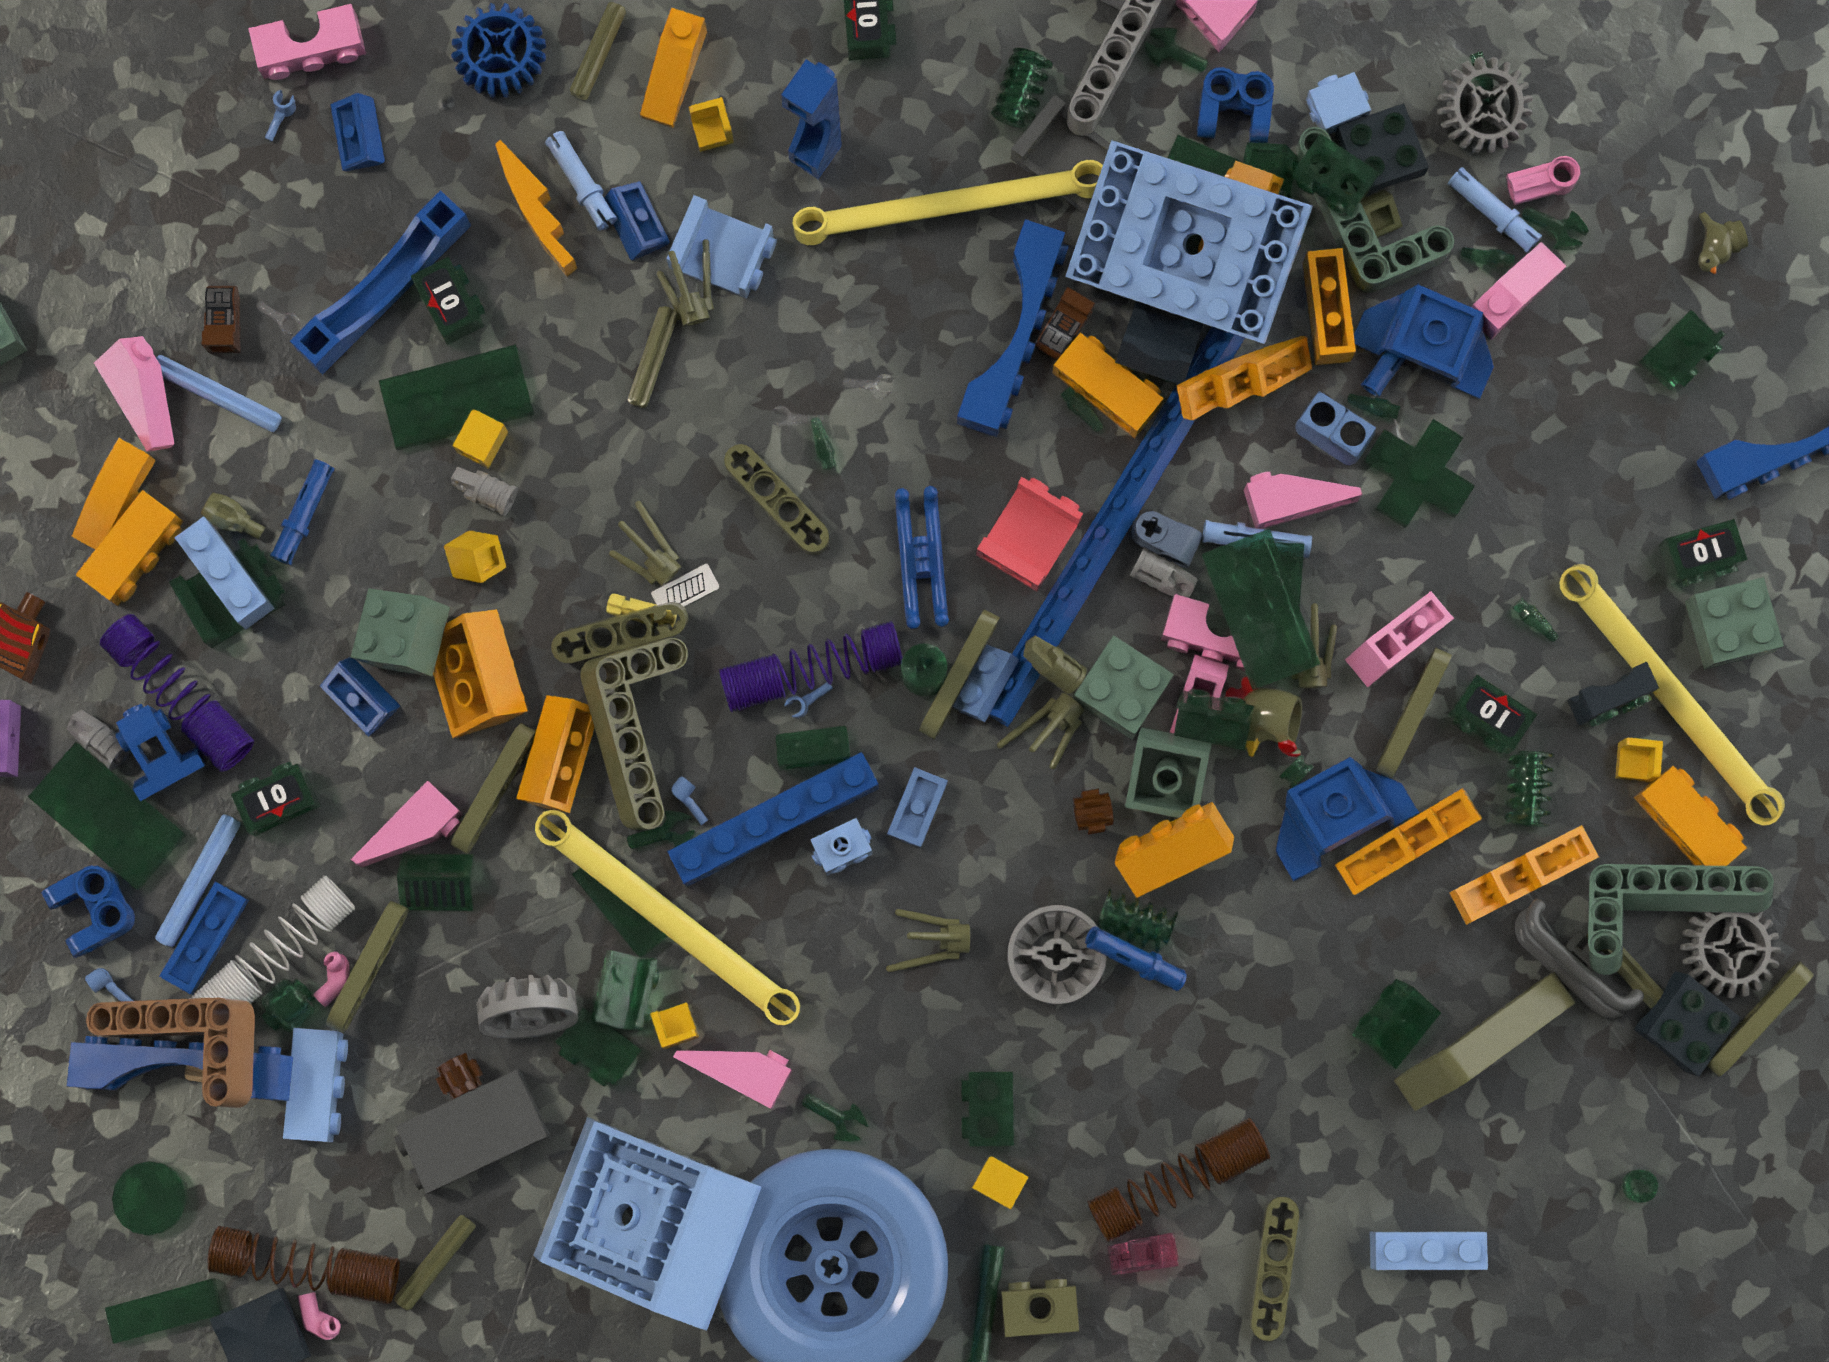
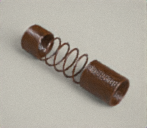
[1087,1118,1271,1242]
[207,1226,400,1305]

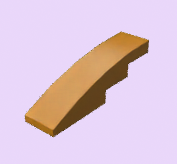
[495,140,577,277]
[1176,336,1312,420]
[1335,788,1482,895]
[1449,825,1599,925]

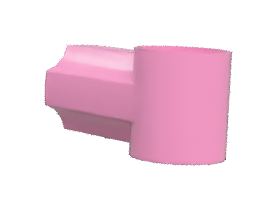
[1506,156,1580,205]

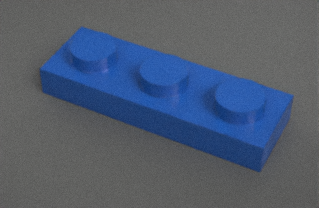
[159,881,249,995]

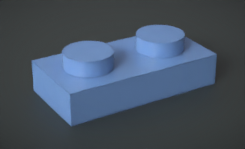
[953,644,1019,722]
[887,767,948,849]

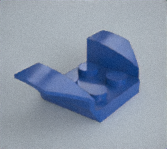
[1354,284,1494,399]
[1276,757,1419,882]

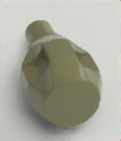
[201,493,266,540]

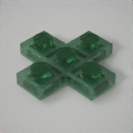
[1364,419,1475,528]

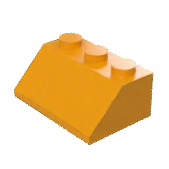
[433,609,528,738]

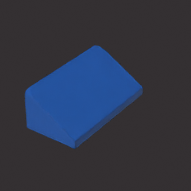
[330,93,385,171]
[604,181,670,260]
[320,657,400,737]

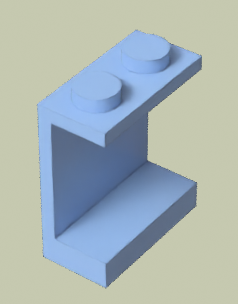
[666,195,777,299]

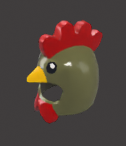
[1217,676,1302,757]

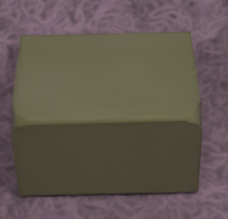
[1360,190,1403,238]

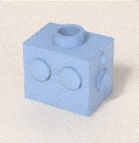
[1306,72,1371,135]
[810,818,873,876]

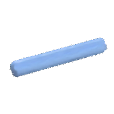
[156,355,282,432]
[155,814,240,947]

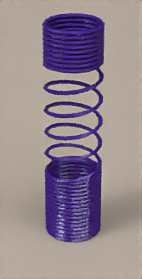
[99,614,254,772]
[719,621,904,713]

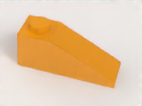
[640,7,707,128]

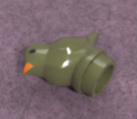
[1698,212,1748,274]

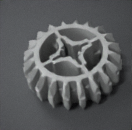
[1437,57,1533,153]
[1680,912,1781,998]

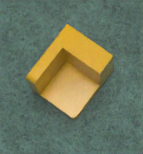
[688,97,734,152]
[452,410,508,469]
[444,531,506,583]
[1615,738,1663,782]
[650,1002,699,1049]
[972,1157,1028,1209]

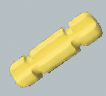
[606,594,677,628]

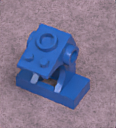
[115,704,205,801]

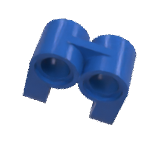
[1197,67,1274,145]
[41,865,135,958]

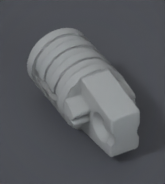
[451,467,518,516]
[1129,547,1198,598]
[67,709,131,770]

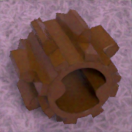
[1073,788,1114,835]
[435,1053,483,1100]

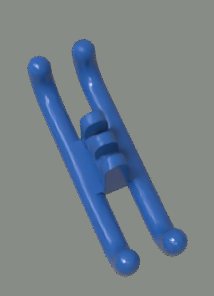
[895,486,949,629]

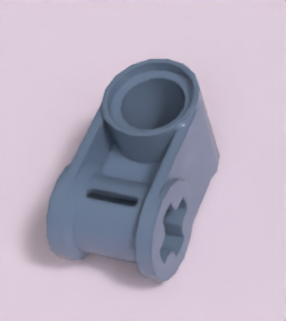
[1131,511,1203,568]

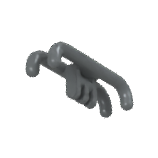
[1515,899,1644,1019]

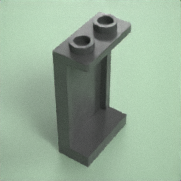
[1010,95,1110,215]
[394,1069,551,1194]

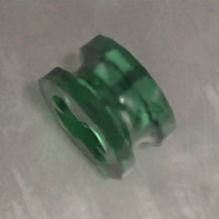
[1279,754,1314,789]
[1622,1169,1658,1203]

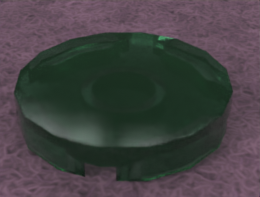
[112,1161,188,1235]

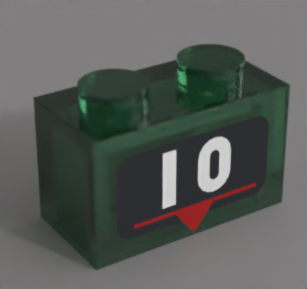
[843,0,896,61]
[411,256,486,345]
[1658,519,1748,588]
[1448,674,1537,755]
[231,762,321,837]

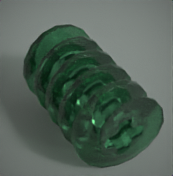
[991,48,1053,128]
[901,643,947,696]
[1504,751,1555,827]
[1098,888,1178,954]

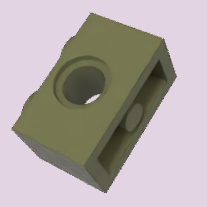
[1001,1279,1079,1337]

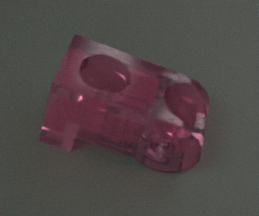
[1107,1231,1180,1275]

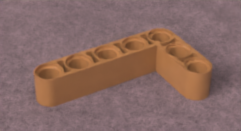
[86,997,255,1108]

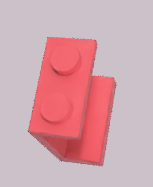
[976,477,1083,592]

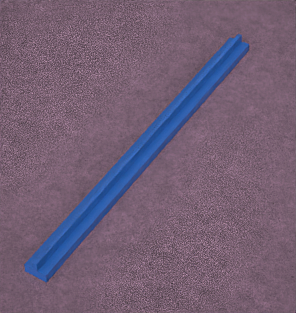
[989,245,1301,727]

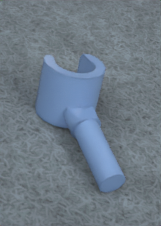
[265,90,296,142]
[784,682,833,718]
[671,777,708,825]
[85,968,134,1002]

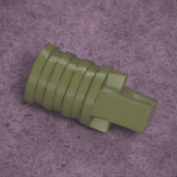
[1023,635,1087,694]

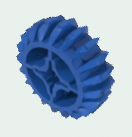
[451,3,546,98]

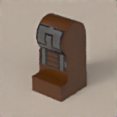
[201,286,241,353]
[1035,287,1095,360]

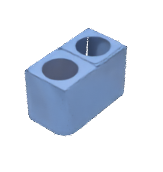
[1295,391,1376,465]

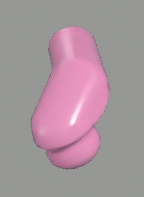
[313,952,350,1007]
[297,1292,341,1340]

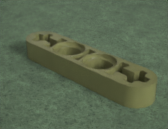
[724,444,830,555]
[551,602,688,663]
[919,609,1001,740]
[1375,647,1452,779]
[451,723,536,854]
[326,900,409,1034]
[1707,961,1814,1077]
[1250,1197,1299,1341]

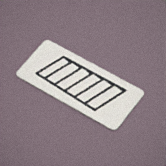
[651,564,719,607]

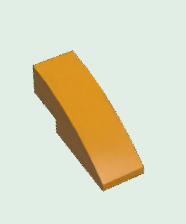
[72,438,156,550]

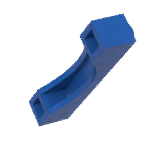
[781,59,842,180]
[290,190,471,375]
[957,219,1069,437]
[1696,426,1829,500]
[667,752,879,887]
[67,1036,293,1101]

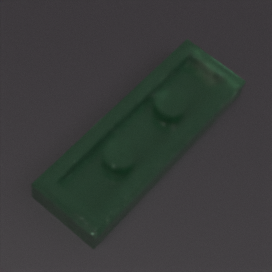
[572,868,668,959]
[105,1278,223,1344]

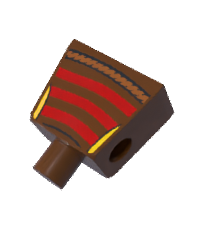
[0,592,51,684]

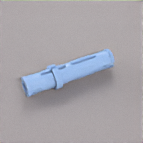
[545,131,618,231]
[1447,167,1542,253]
[1202,520,1312,558]

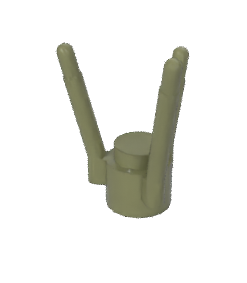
[657,239,714,327]
[609,501,682,586]
[1278,603,1337,688]
[997,693,1084,769]
[886,909,970,972]

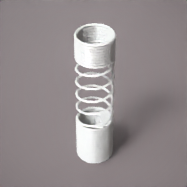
[189,876,355,1005]

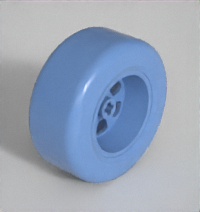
[718,1149,948,1362]

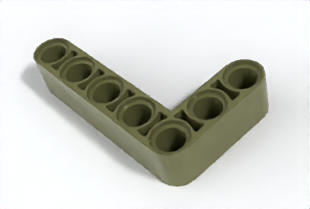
[580,638,688,830]
[1394,972,1576,1111]

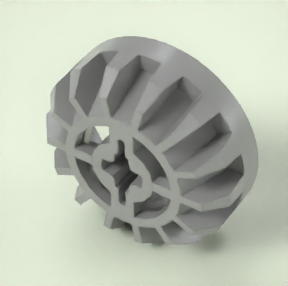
[1007,905,1106,1005]
[476,975,578,1039]

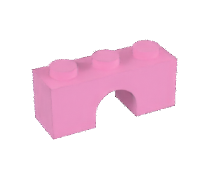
[248,4,366,80]
[1160,594,1279,673]

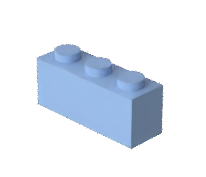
[175,516,275,629]
[283,1028,348,1142]
[1370,1231,1488,1270]

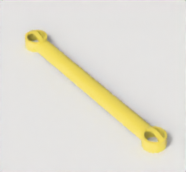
[793,160,1103,245]
[1559,564,1785,825]
[535,810,800,1026]

